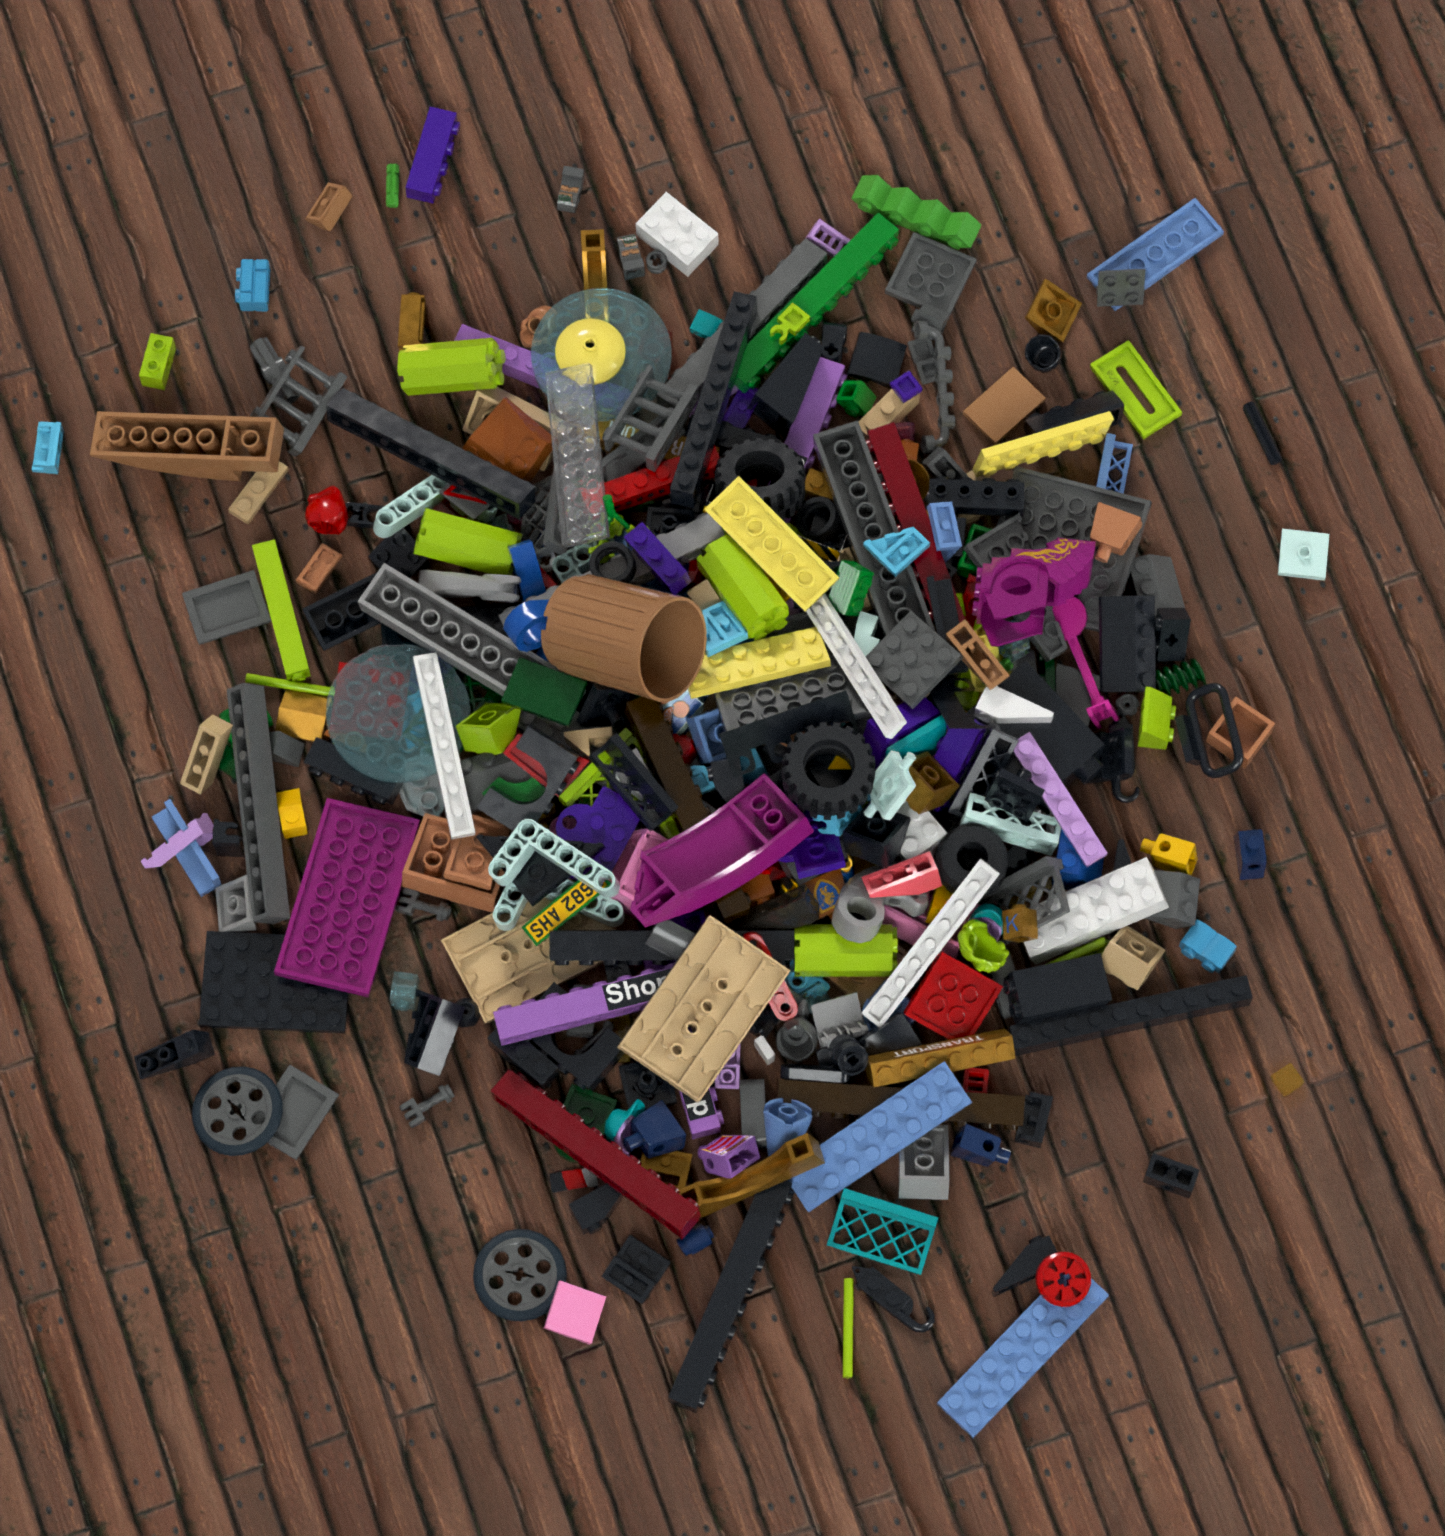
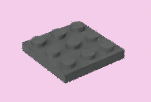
[885,232,977,320]
[866,611,963,710]

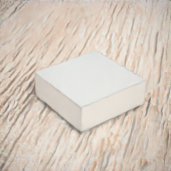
[754,1035,775,1066]

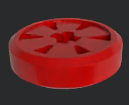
[1035,1252,1091,1307]

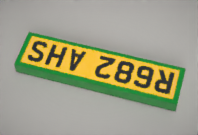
[522,869,612,946]

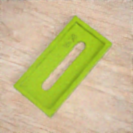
[1090,340,1182,439]

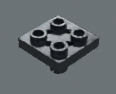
[646,507,695,537]
[576,684,635,729]
[985,768,1045,822]
[618,1062,677,1110]

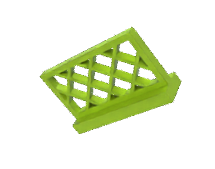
[558,728,647,807]

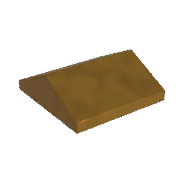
[1025,279,1082,343]
[275,689,333,742]

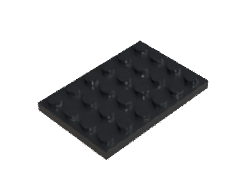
[199,931,349,1034]

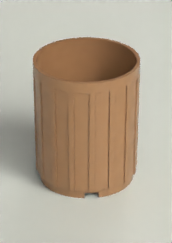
[541,574,707,702]

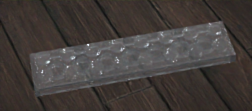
[545,362,610,548]

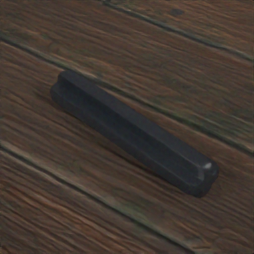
[1243,401,1282,465]

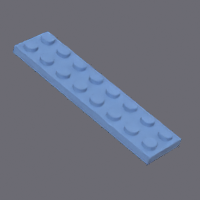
[787,1061,973,1212]
[937,1272,1109,1438]

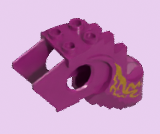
[972,537,1096,647]

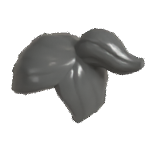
[776,999,818,1063]

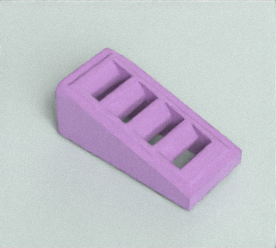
[806,219,850,257]

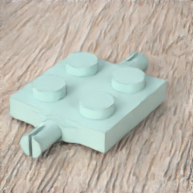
[863,750,916,820]

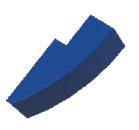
[507,540,546,603]

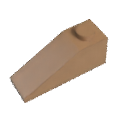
[946,620,1010,691]

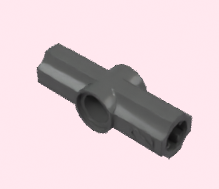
[249,337,301,404]

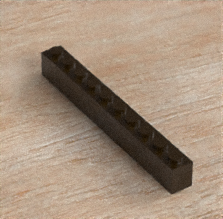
[624,697,752,924]
[778,1079,1025,1130]

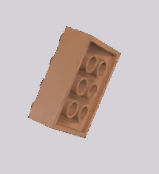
[402,813,505,913]

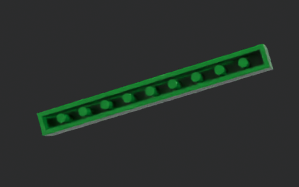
[734,213,899,394]

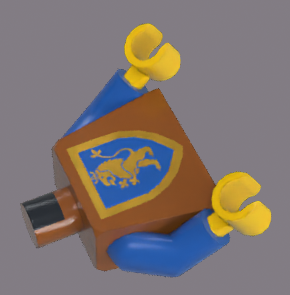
[782,854,855,922]

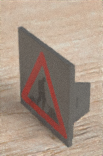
[439,483,491,520]

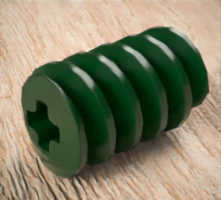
[1155,658,1206,696]

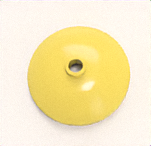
[555,318,626,385]

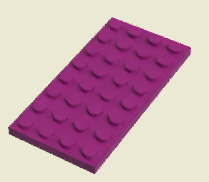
[274,798,420,998]

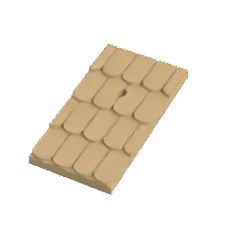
[441,878,617,1023]
[617,915,791,1103]

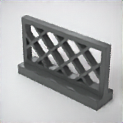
[520,464,577,560]
[977,856,1070,945]

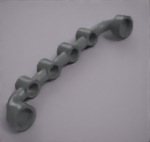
[914,321,955,454]

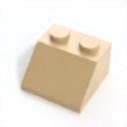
[1101,926,1166,990]

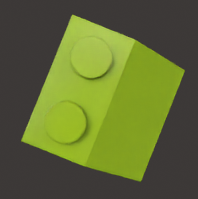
[1138,687,1176,750]
[455,703,521,755]

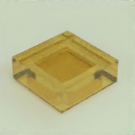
[1270,1063,1305,1097]

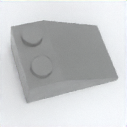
[898,1125,949,1200]

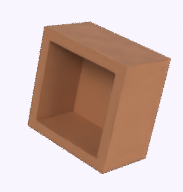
[1206,697,1275,769]

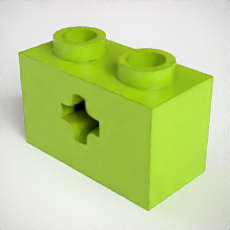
[139,333,176,391]

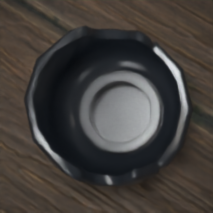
[1025,334,1062,373]

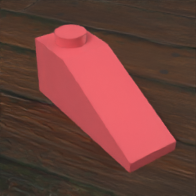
[862,851,942,898]

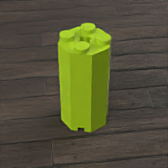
[397,338,506,396]
[413,508,522,575]
[697,535,789,641]
[794,924,898,977]

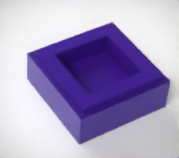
[890,371,923,403]

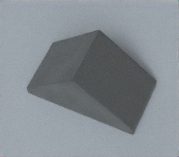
[269,731,305,767]

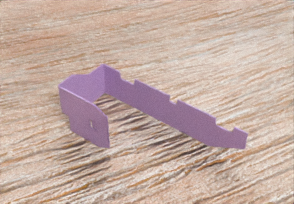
[141,813,214,868]

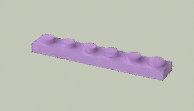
[1013,732,1107,868]

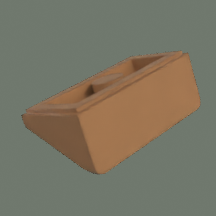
[305,182,352,232]

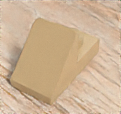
[564,726,614,763]

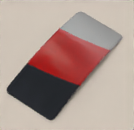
[549,1168,598,1193]

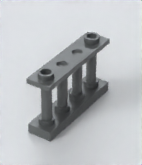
[249,345,348,457]
[602,365,700,472]

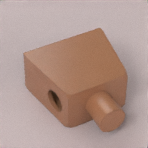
[1090,502,1143,563]

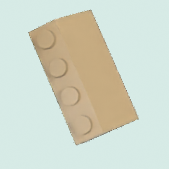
[462,387,569,471]

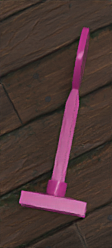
[1052,597,1120,729]

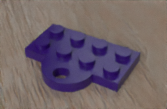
[556,786,642,882]
[778,803,846,879]

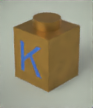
[1002,904,1038,943]

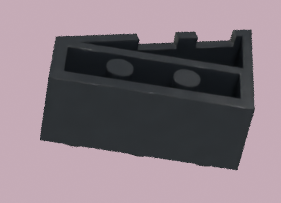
[404,989,465,1076]

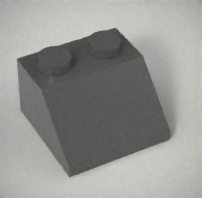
[1145,870,1200,929]

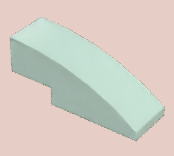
[854,611,880,657]

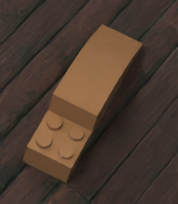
[90,411,284,481]

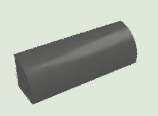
[645,920,695,960]

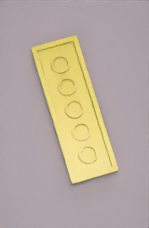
[973,411,1114,477]
[704,476,840,612]
[687,627,831,699]

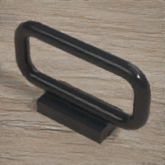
[1175,683,1244,779]

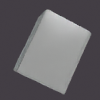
[216,875,257,933]

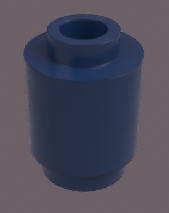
[676,1223,714,1256]

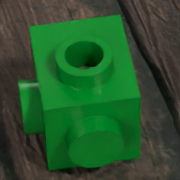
[836,380,877,417]

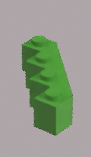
[851,175,982,250]

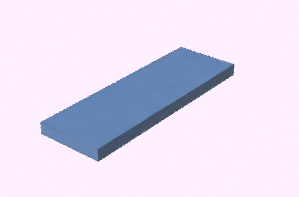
[1086,198,1224,311]

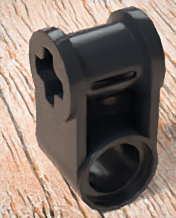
[821,322,848,363]

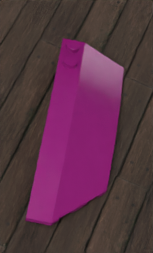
[630,773,814,927]

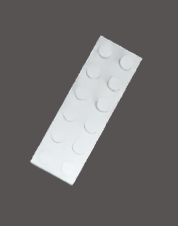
[1024,857,1169,965]

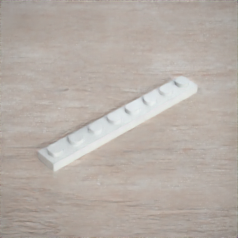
[806,594,907,739]
[413,652,475,840]
[861,859,1000,1027]

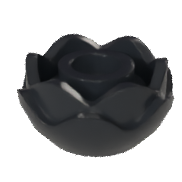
[455,998,481,1028]

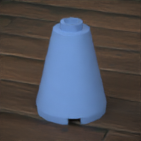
[763,1098,812,1157]

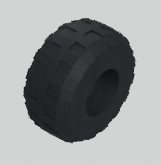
[935,824,1008,896]

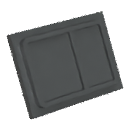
[182,570,271,645]
[253,1065,339,1161]

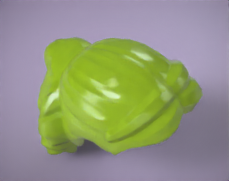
[957,919,1009,973]

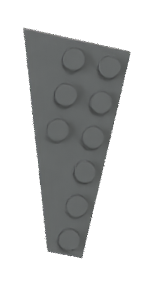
[963,513,1068,662]

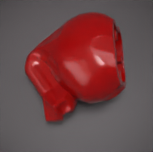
[305,486,348,535]

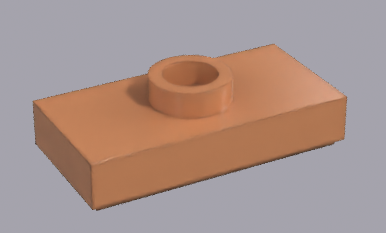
[296,543,342,595]

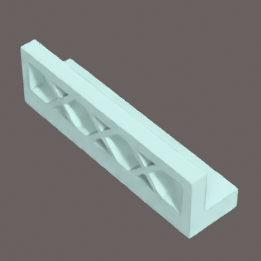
[959,792,1061,856]

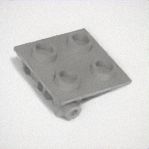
[810,992,869,1048]

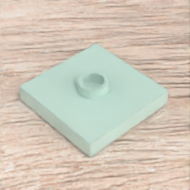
[1278,528,1329,581]

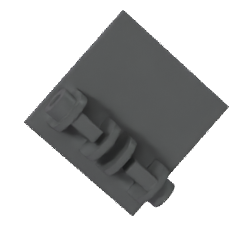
[1096,269,1145,307]

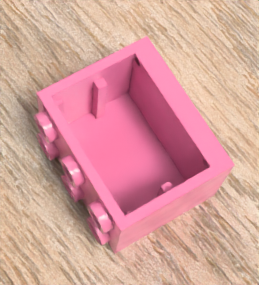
[609,828,668,919]

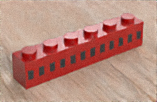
[581,445,720,522]

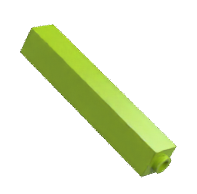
[252,539,311,682]

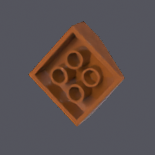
[462,397,558,483]

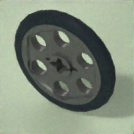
[192,1066,283,1156]
[473,1229,567,1321]

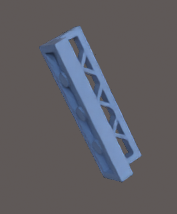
[1096,433,1133,494]
[152,799,222,897]

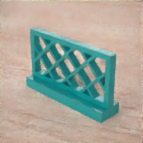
[827,1188,939,1275]

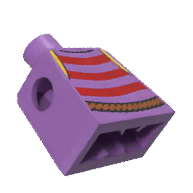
[698,1135,760,1179]

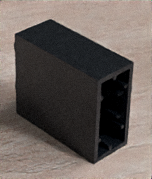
[966,661,1105,816]

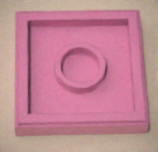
[543,1281,606,1345]

